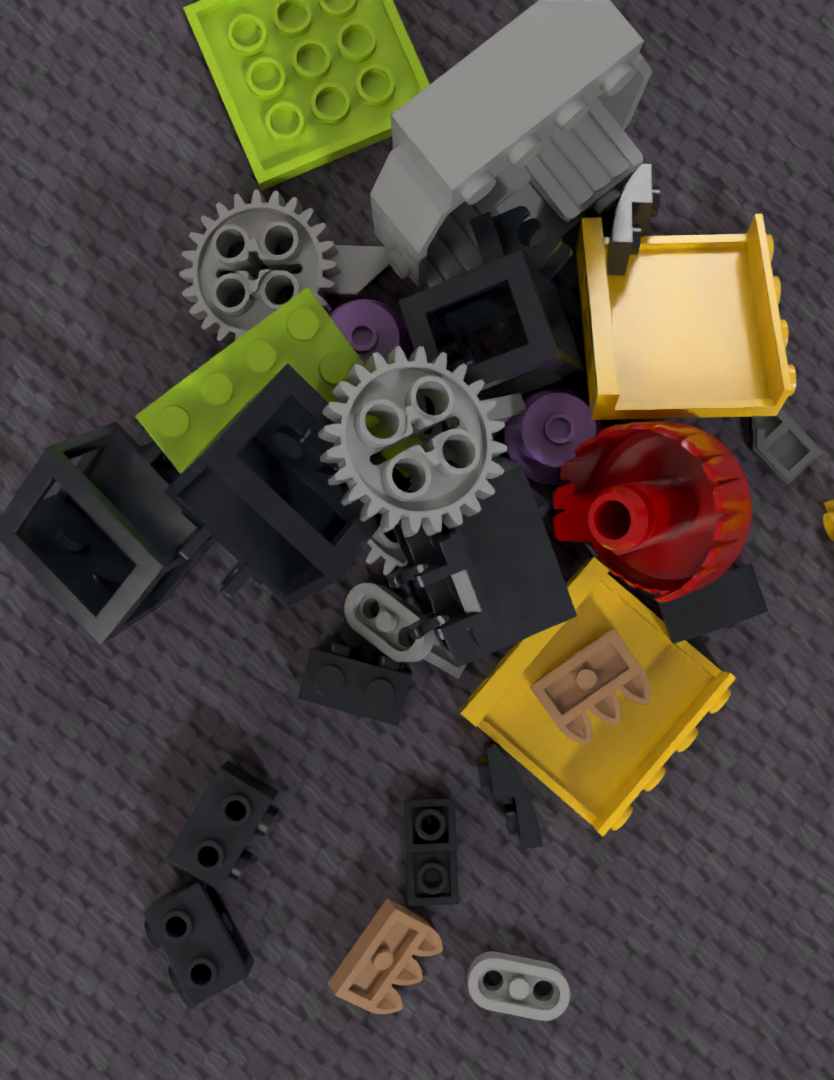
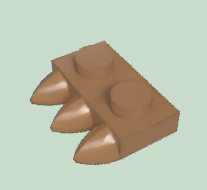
[530,628,650,745]
[328,898,443,1014]

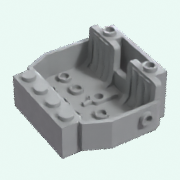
[370,0,653,288]

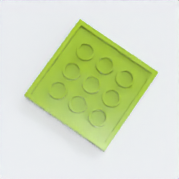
[183,0,430,191]
[135,287,423,479]

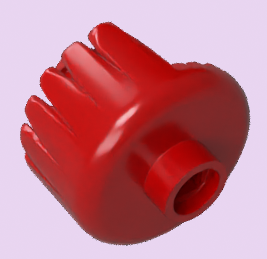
[552,421,752,602]

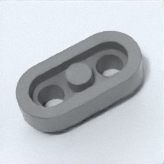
[344,583,434,662]
[467,951,570,1021]

